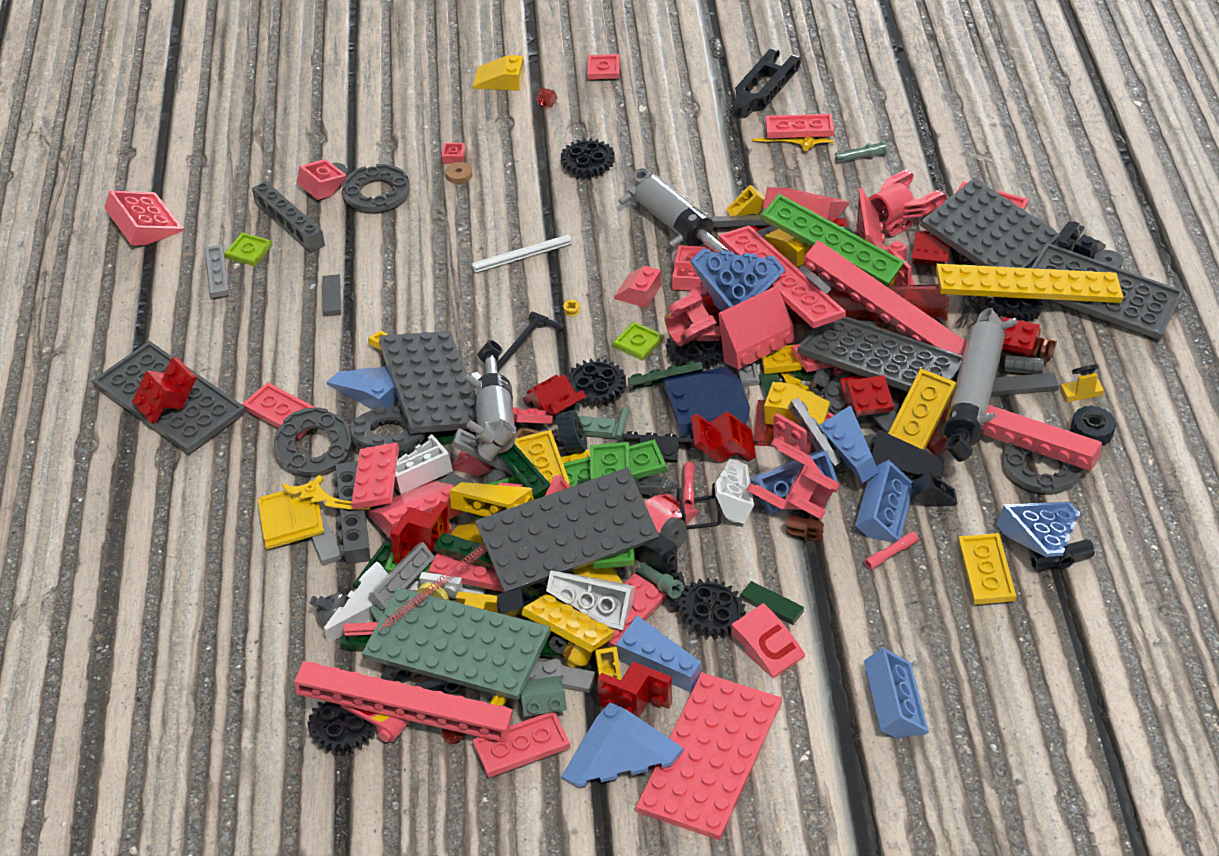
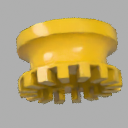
[563,300,580,316]

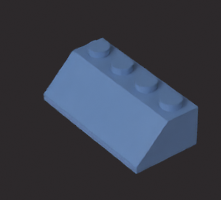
[749,450,840,514]
[855,460,912,543]
[864,648,929,738]

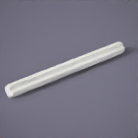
[472,235,572,273]

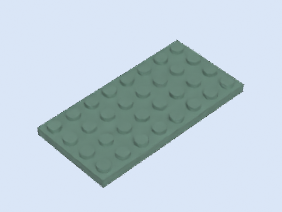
[362,587,551,700]

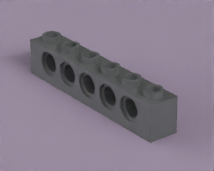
[252,181,325,253]
[333,461,371,565]

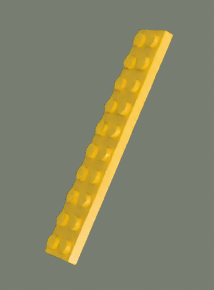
[936,264,1123,303]

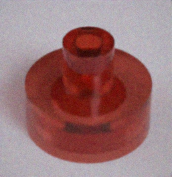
[442,728,464,745]

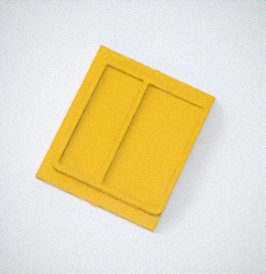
[258,484,325,549]

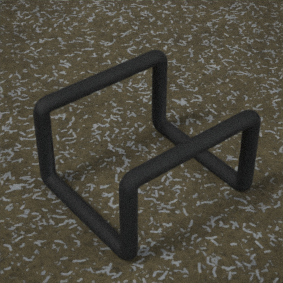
[677,483,722,530]

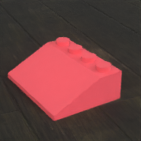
[763,187,849,222]
[857,188,887,252]
[104,190,183,246]
[719,286,795,369]
[365,481,464,540]

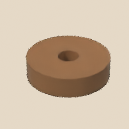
[445,162,473,184]

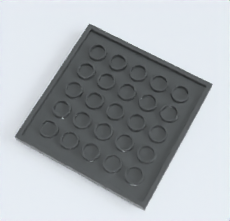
[920,177,1060,268]

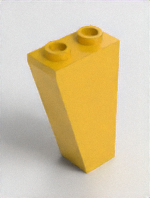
[450,482,534,517]

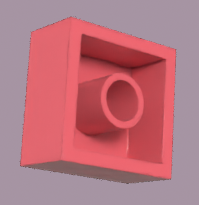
[442,143,466,164]

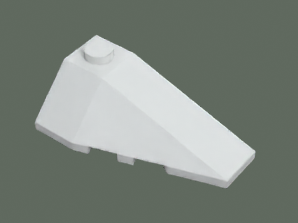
[714,459,754,524]
[324,562,388,642]
[546,570,636,630]

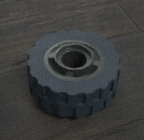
[1070,405,1116,446]
[556,410,587,455]

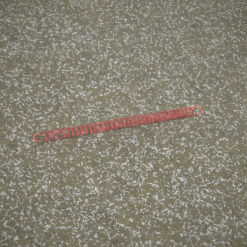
[379,543,487,630]

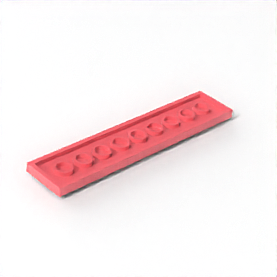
[719,226,846,328]

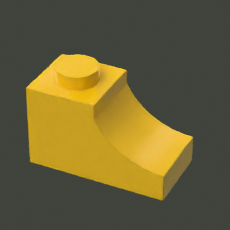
[726,185,765,216]
[594,646,621,680]

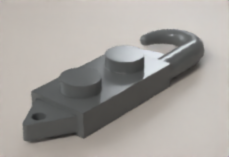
[638,477,678,495]

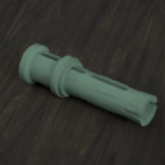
[835,140,887,163]
[637,563,684,598]

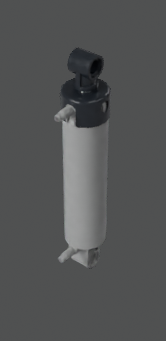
[944,308,1018,462]

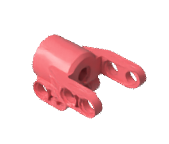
[869,170,946,236]
[664,284,721,347]
[746,437,841,519]

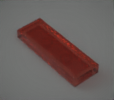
[754,400,773,446]

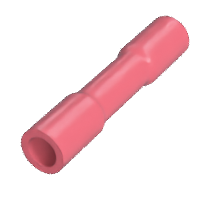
[682,462,695,508]
[864,531,919,570]

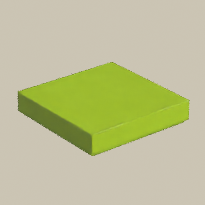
[224,232,273,266]
[613,321,664,361]

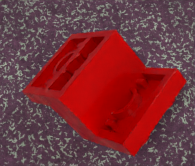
[912,231,951,266]
[1002,317,1041,358]
[132,357,197,423]
[522,374,586,416]
[840,375,894,417]
[691,411,756,463]
[390,501,450,564]
[598,662,673,718]

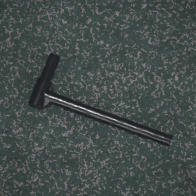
[497,311,564,373]

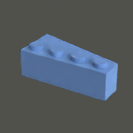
[819,405,879,483]
[616,615,701,692]

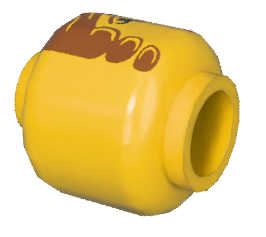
[563,641,594,668]

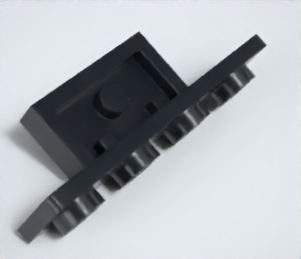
[1052,221,1084,251]
[622,431,695,462]

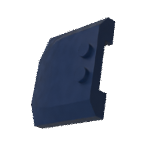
[662,367,750,438]

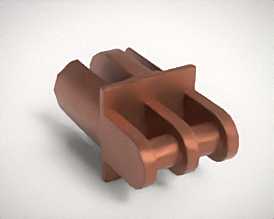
[1032,337,1057,362]
[786,515,824,543]

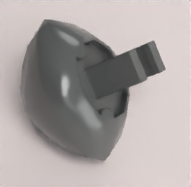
[309,592,346,626]

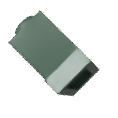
[520,675,567,717]

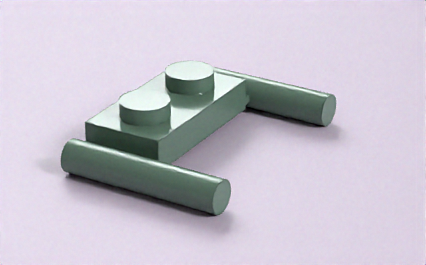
[572,403,629,440]

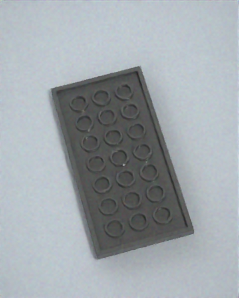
[1031,242,1184,340]
[797,316,963,392]
[378,331,477,434]
[92,341,246,454]
[475,467,660,593]

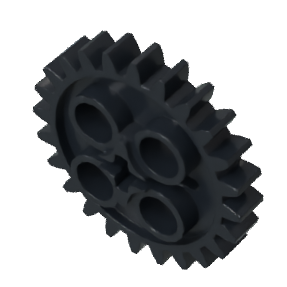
[561,138,615,178]
[983,296,1043,322]
[666,337,723,371]
[567,358,626,407]
[678,578,746,639]
[307,701,377,755]

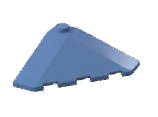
[690,249,785,312]
[326,366,399,410]
[996,501,1080,557]
[561,703,684,787]

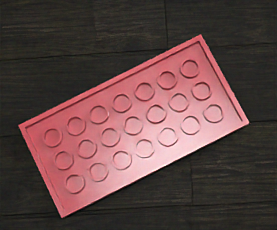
[636,672,782,840]

